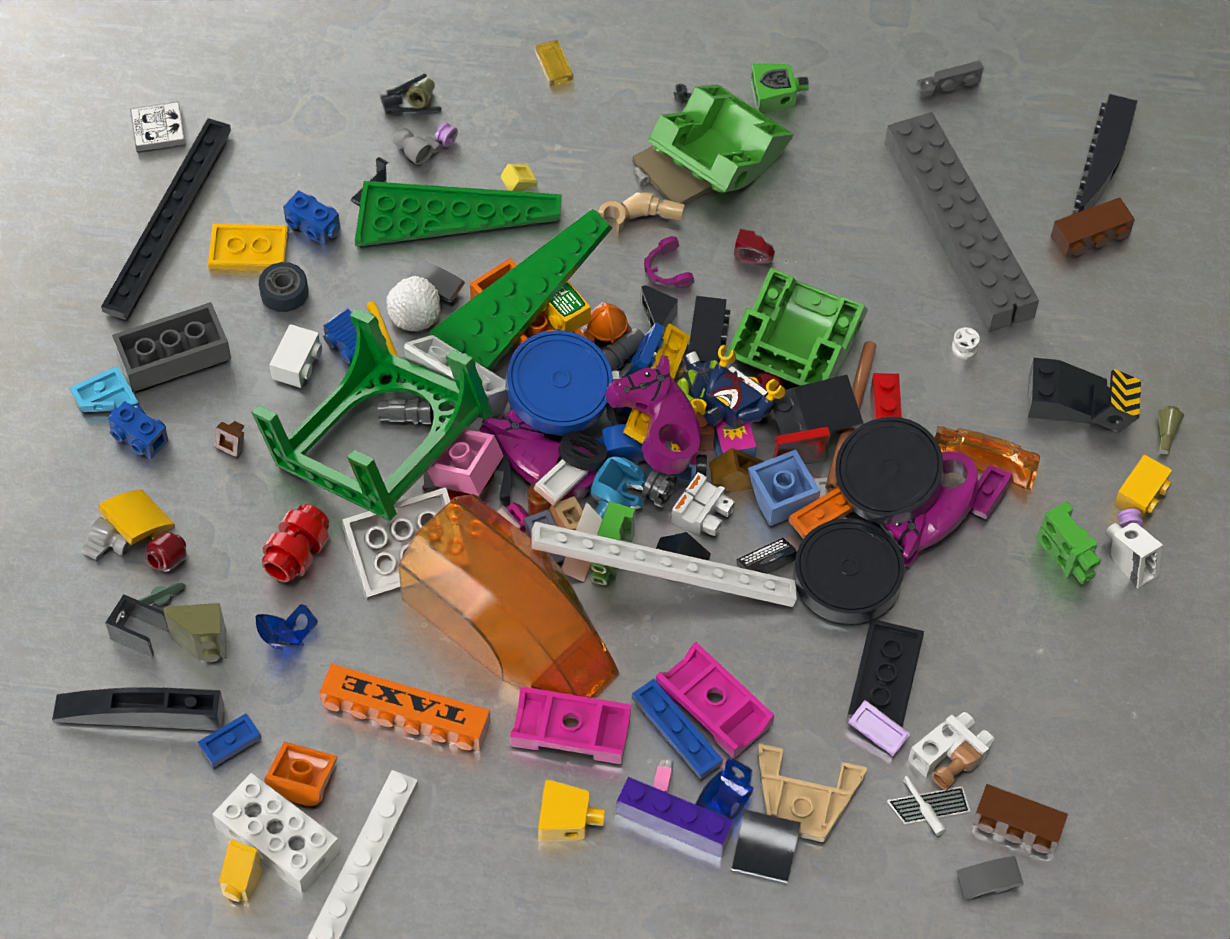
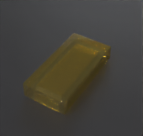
[535,39,573,86]

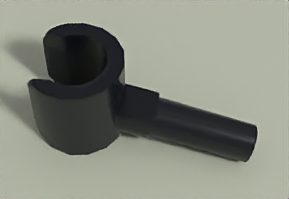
[673,84,692,103]

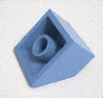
[748,449,820,526]

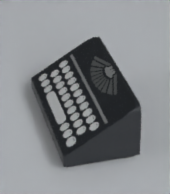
[736,538,797,574]

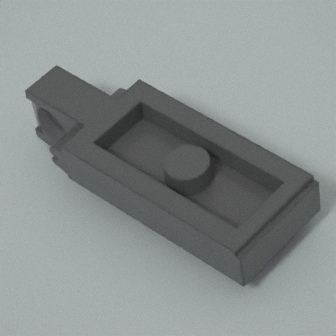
[916,61,984,97]

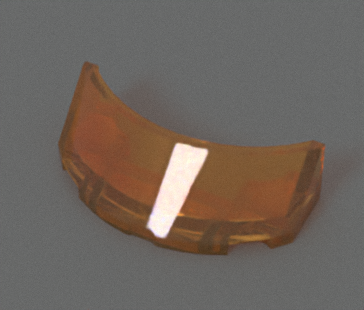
[934,426,1040,491]

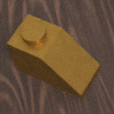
[709,448,765,492]

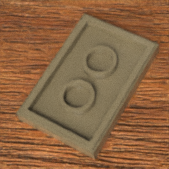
[633,145,714,205]

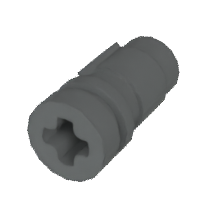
[601,328,645,371]
[378,398,434,424]

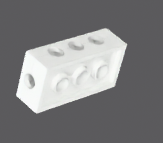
[212,773,340,894]

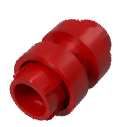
[261,504,330,582]

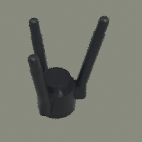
[379,73,442,115]

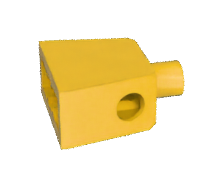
[538,779,605,841]

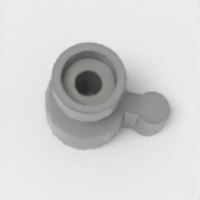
[393,128,442,165]
[81,517,131,560]

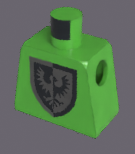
[751,63,809,114]

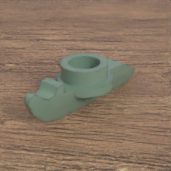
[139,583,186,606]

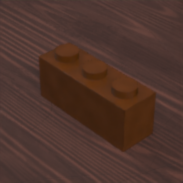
[1051,197,1135,258]
[972,784,1068,855]

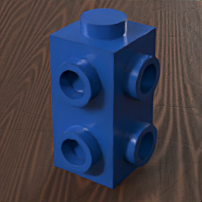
[283,190,340,244]
[108,401,169,459]

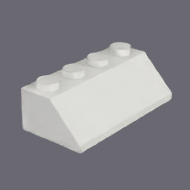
[404,335,508,417]

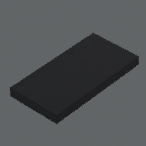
[847,619,924,727]

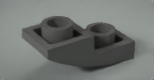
[406,260,465,303]
[956,856,1024,900]

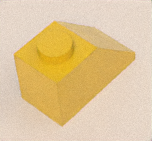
[219,839,263,902]

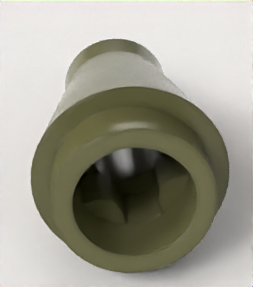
[407,78,435,108]

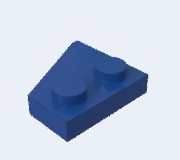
[621,322,665,378]

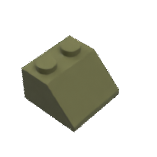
[164,603,226,662]

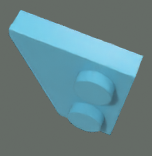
[70,366,140,412]

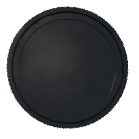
[835,417,945,524]
[794,519,904,624]

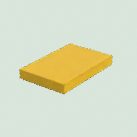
[208,224,289,271]

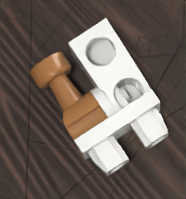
[908,712,994,790]

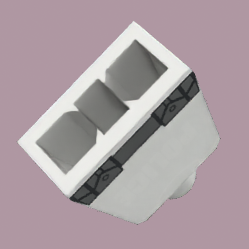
[1106,523,1163,589]

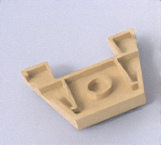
[758,744,867,843]

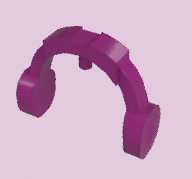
[644,236,695,289]

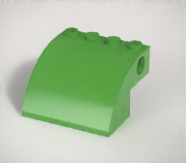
[647,84,794,193]
[726,268,868,386]

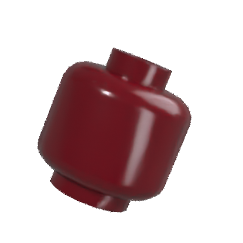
[145,531,186,572]

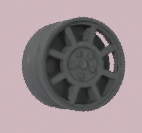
[641,469,678,508]

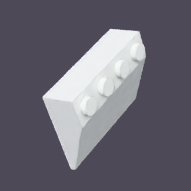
[340,487,470,597]

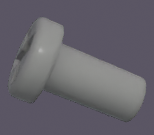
[634,167,651,186]

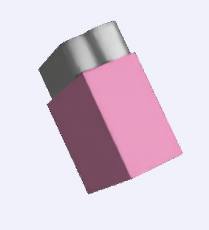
[653,759,674,793]

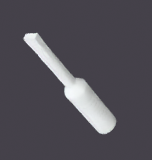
[904,776,946,836]

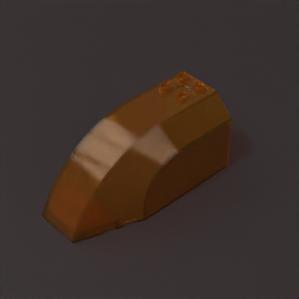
[398,494,619,699]

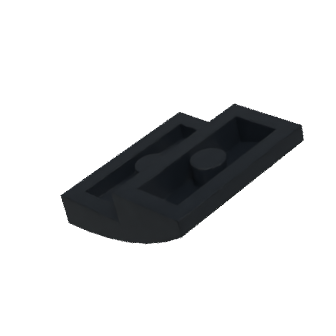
[731,809,801,883]

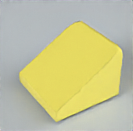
[501,164,538,191]

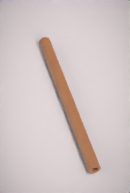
[825,341,877,491]

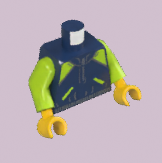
[677,352,759,415]

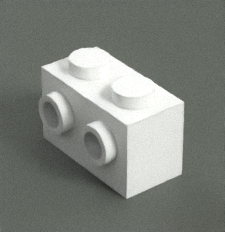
[270,324,323,388]

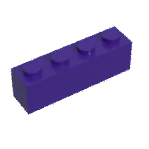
[616,777,734,858]

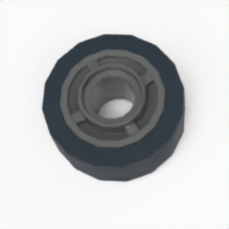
[259,262,308,312]

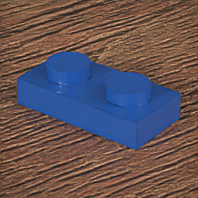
[198,713,262,768]

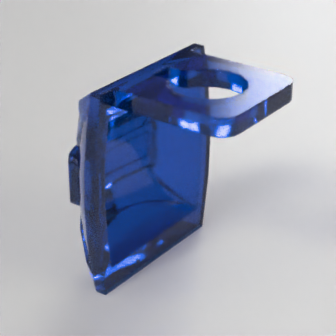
[255,604,318,650]
[696,757,754,820]

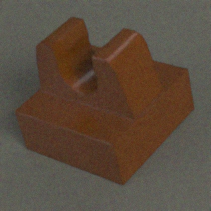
[214,421,244,457]

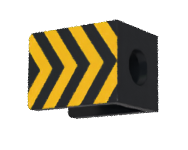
[1091,369,1141,432]

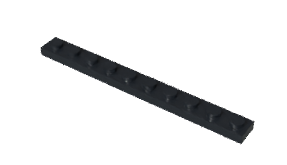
[101,118,231,320]

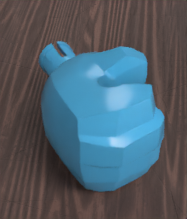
[591,457,647,519]

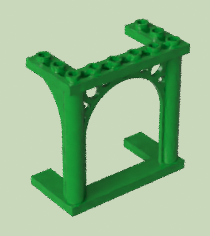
[251,309,493,521]

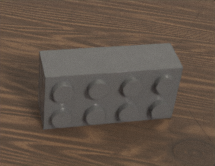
[112,302,231,392]

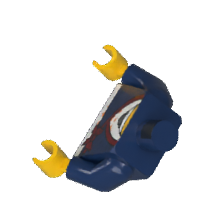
[704,345,785,428]

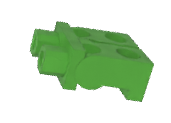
[590,501,635,586]
[1037,501,1101,585]

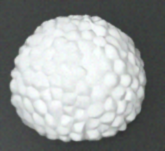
[387,276,441,332]

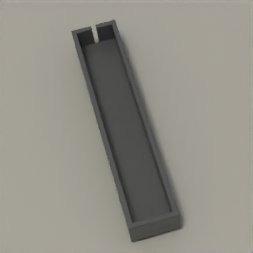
[885,112,1039,332]

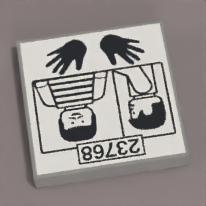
[130,101,185,152]

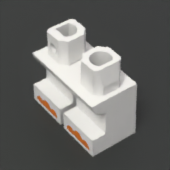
[671,472,735,536]

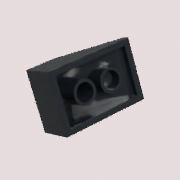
[1028,357,1107,425]
[772,374,864,436]

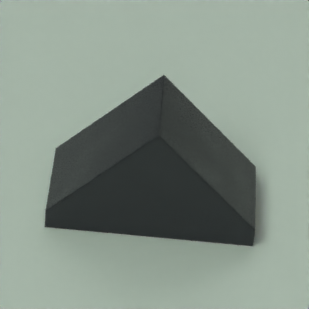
[641,285,678,328]
[656,532,711,561]

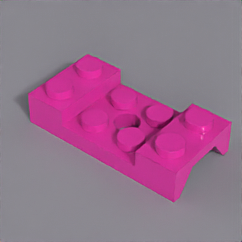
[656,642,774,759]
[510,686,631,764]

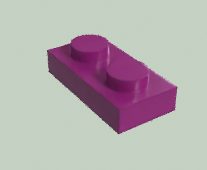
[970,464,1013,520]

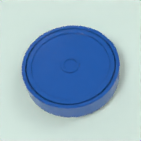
[505,330,613,435]

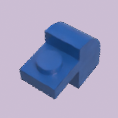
[592,424,645,470]

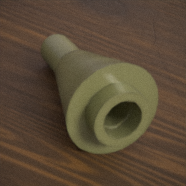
[1158,406,1184,454]

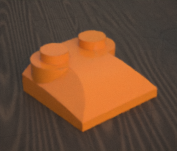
[264,742,337,806]

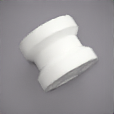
[952,327,980,360]

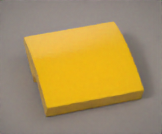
[99,489,175,545]

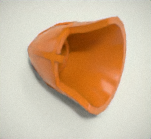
[581,302,632,344]

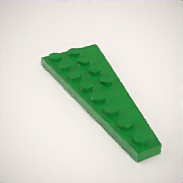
[355,181,562,246]
[429,209,613,371]

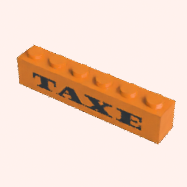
[319,663,491,751]

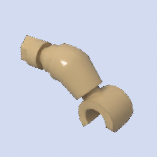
[598,192,685,233]

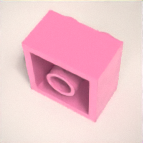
[427,429,503,496]

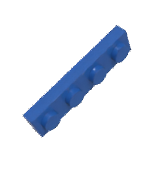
[632,679,723,780]

